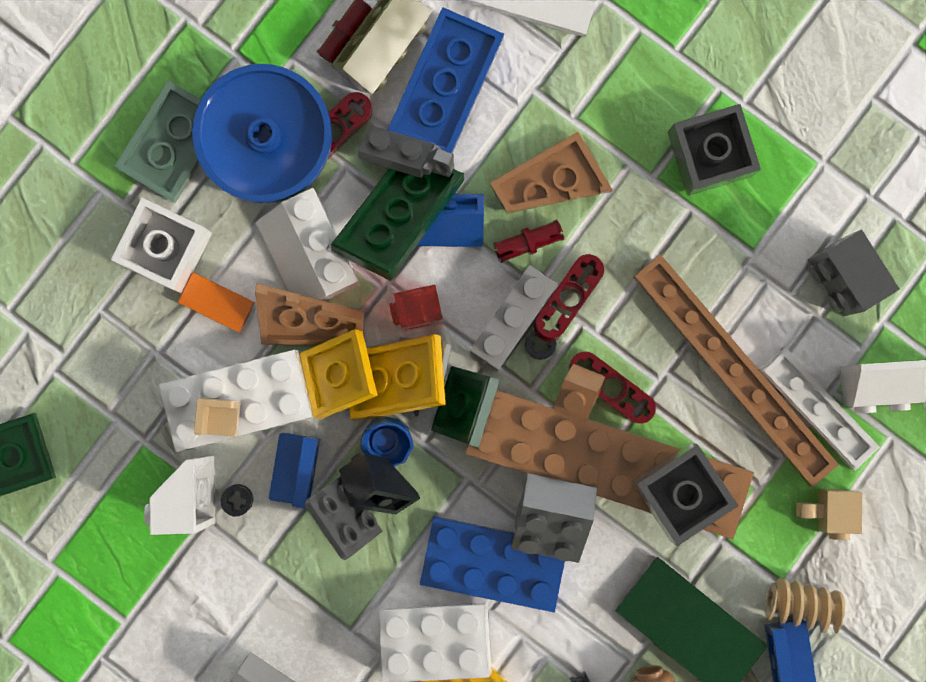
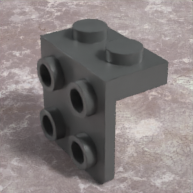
[305,476,383,560]

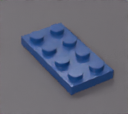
[388,7,504,154]
[420,516,565,613]

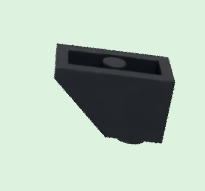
[339,452,420,515]

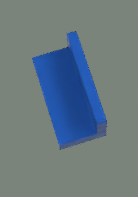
[417,194,484,247]
[269,433,321,509]
[764,619,816,682]

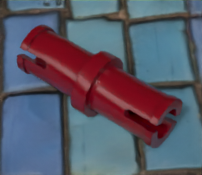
[316,0,372,64]
[493,219,564,263]

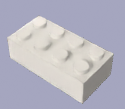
[159,349,314,452]

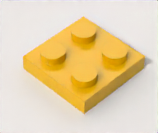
[300,329,378,419]

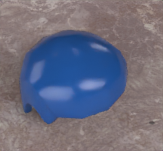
[360,416,414,467]

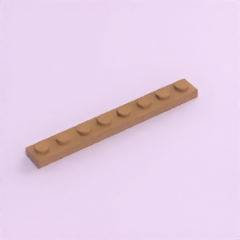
[633,254,839,487]

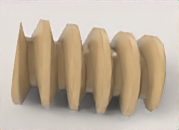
[765,578,846,633]

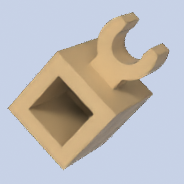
[795,489,863,540]

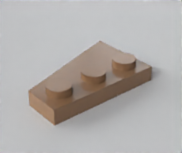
[490,132,613,214]
[255,283,364,345]

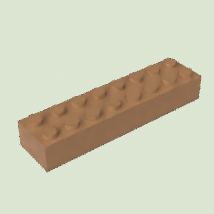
[465,391,754,539]

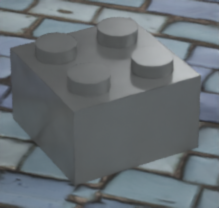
[667,104,761,196]
[807,229,900,317]
[631,443,738,546]
[511,473,597,563]

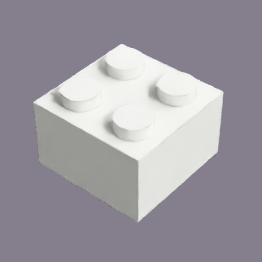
[111,198,212,293]

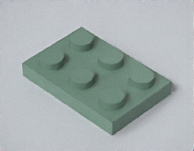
[114,80,201,203]

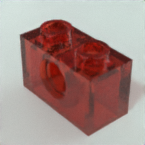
[389,284,444,332]

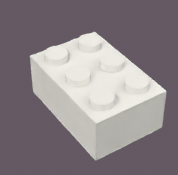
[379,603,492,682]

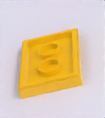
[349,334,446,421]

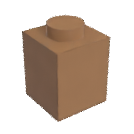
[554,364,605,422]

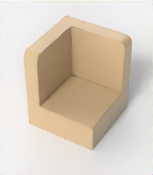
[194,398,241,437]

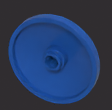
[192,64,332,204]

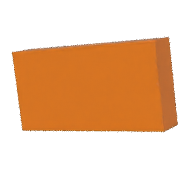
[177,272,255,333]

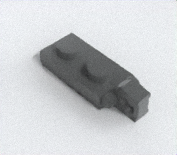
[357,125,455,178]

